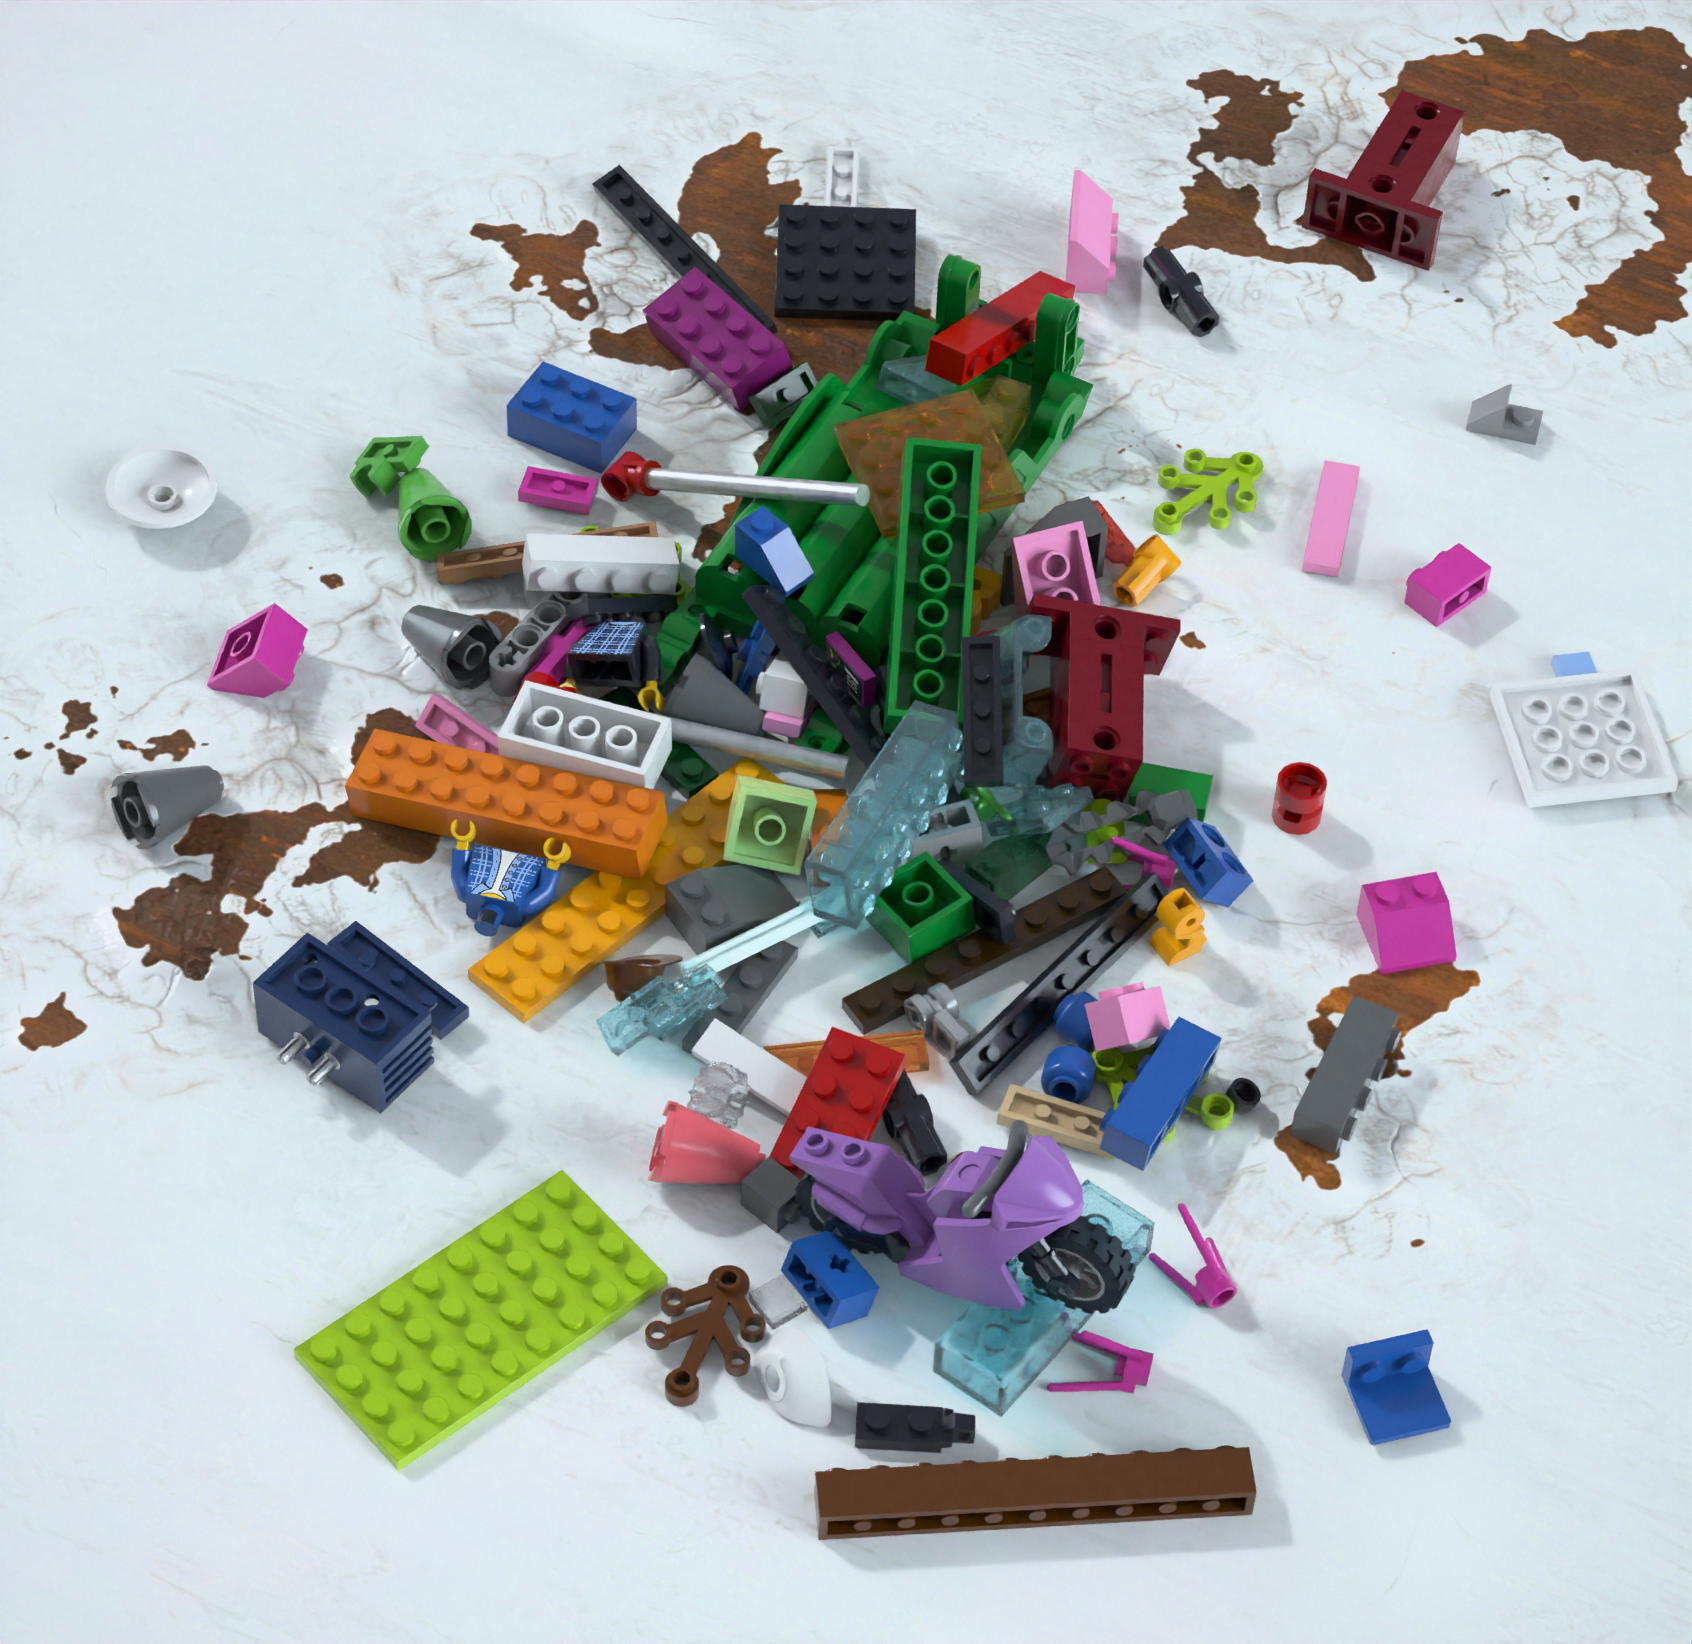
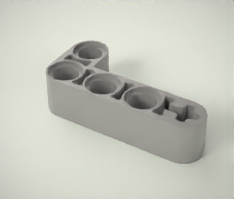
[489,571,587,697]

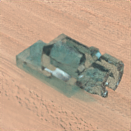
[596,964,730,1056]

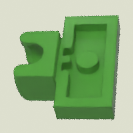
[350,436,429,497]

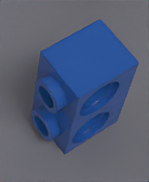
[1163,817,1254,907]

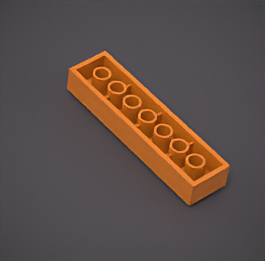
[345,728,668,880]

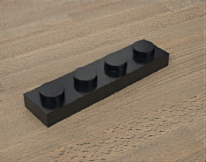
[961,636,1004,788]

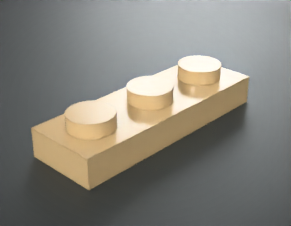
[997,1084,1114,1160]

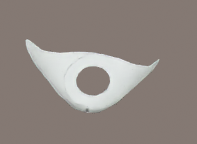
[754,1326,831,1428]

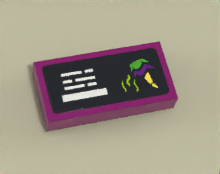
[826,632,876,708]

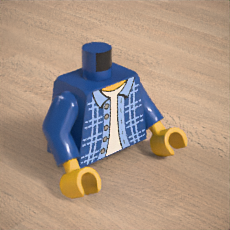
[451,819,571,937]

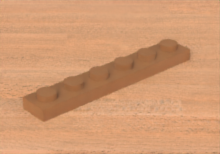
[436,521,658,585]

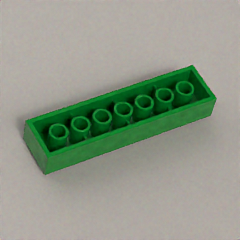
[883,437,982,741]

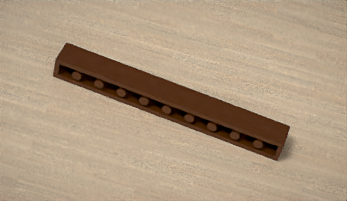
[814,1445,1257,1540]

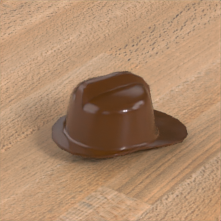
[598,954,683,1004]

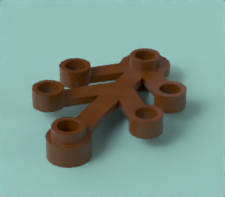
[645,1265,766,1407]

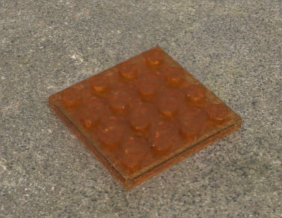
[834,389,1025,539]

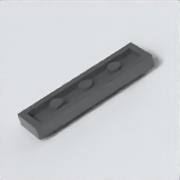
[682,940,798,1054]

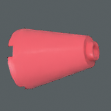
[648,1101,766,1184]

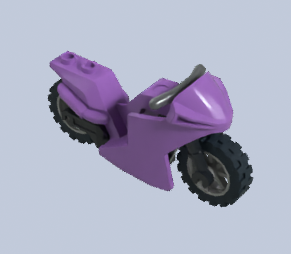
[789,1120,1136,1314]

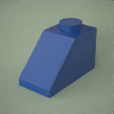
[735,506,814,597]

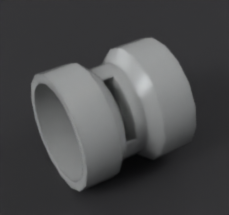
[904,982,960,1035]

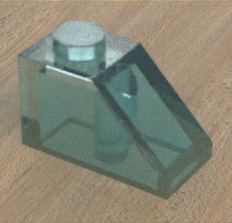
[876,354,959,419]

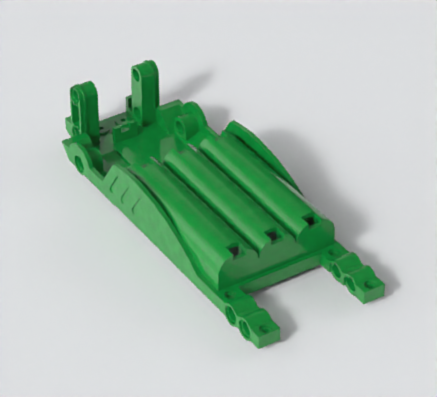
[631,254,1094,755]

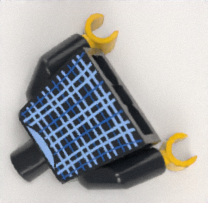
[559,615,666,712]

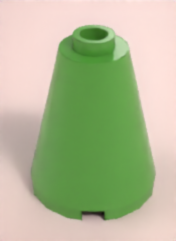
[398,468,472,562]

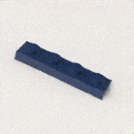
[327,921,469,1040]

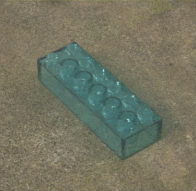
[804,700,964,929]
[933,1179,1155,1417]

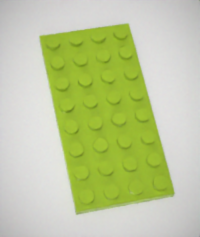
[294,1170,668,1471]

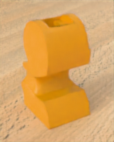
[970,565,1002,636]
[1149,888,1207,967]

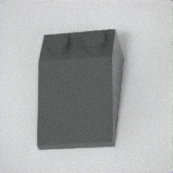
[1000,496,1108,607]
[665,864,800,955]

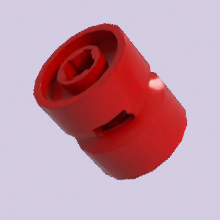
[1271,762,1327,835]

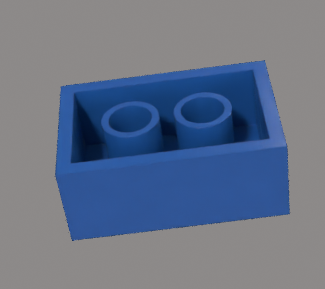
[506,361,637,474]

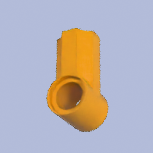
[1111,534,1181,608]

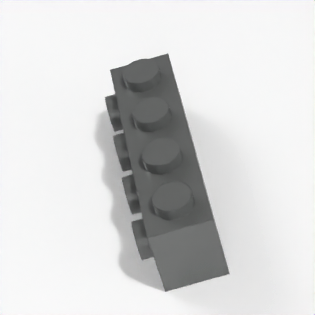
[1290,996,1401,1154]

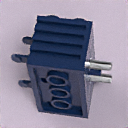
[253,932,438,1114]

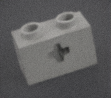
[895,799,985,865]

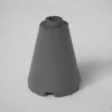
[401,605,503,690]
[662,653,768,738]
[111,765,224,849]

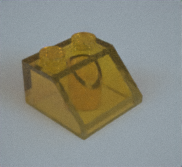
[938,375,1032,460]

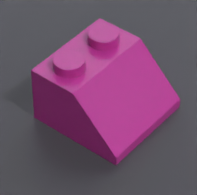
[207,603,308,698]
[1356,872,1457,974]

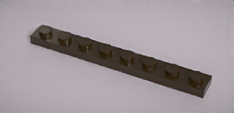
[842,866,1127,1035]

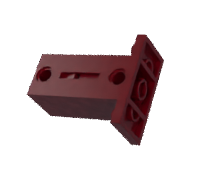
[1302,90,1465,271]
[1014,593,1181,802]

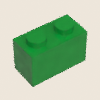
[1127,762,1213,830]

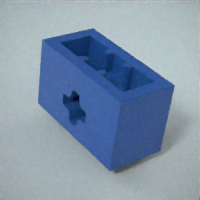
[780,1231,880,1329]

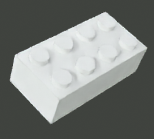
[497,680,672,789]

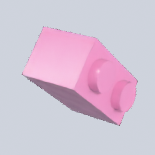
[1085,982,1170,1051]

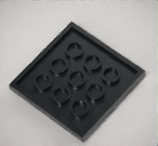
[775,204,916,321]

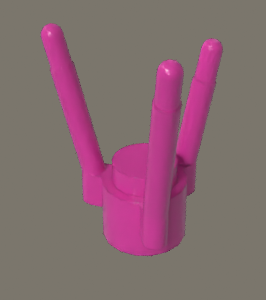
[1111,836,1176,891]
[1149,1203,1237,1308]
[1047,1330,1154,1394]

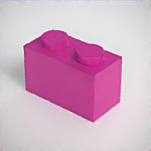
[1404,543,1492,627]

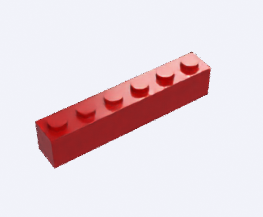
[925,271,1075,386]

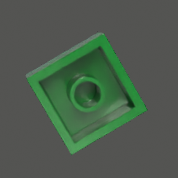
[862,851,976,964]

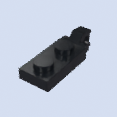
[855,1402,976,1453]

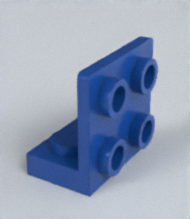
[1341,1329,1451,1445]

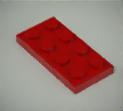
[769,1027,908,1180]

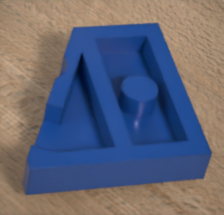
[735,619,776,695]

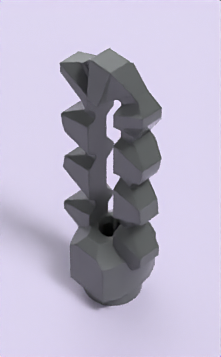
[1045,789,1197,877]

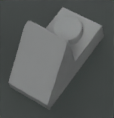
[1466,384,1543,445]

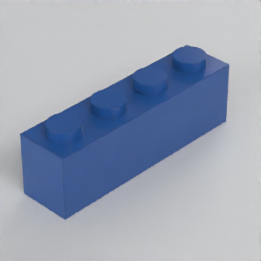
[1099,1016,1222,1171]

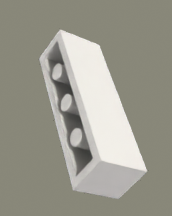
[522,533,680,594]

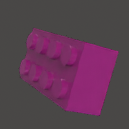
[642,267,793,413]

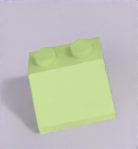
[723,775,817,876]

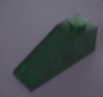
[965,825,1072,901]

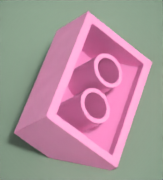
[1066,170,1119,295]

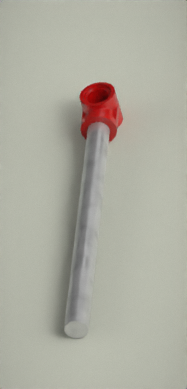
[601,451,870,507]
[512,672,850,780]

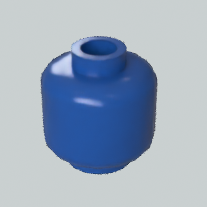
[1053,992,1099,1052]
[1041,1046,1097,1104]

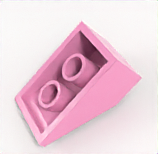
[1011,521,1101,626]

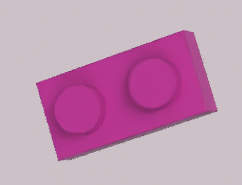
[518,466,598,515]

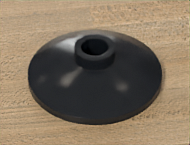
[699,612,739,681]

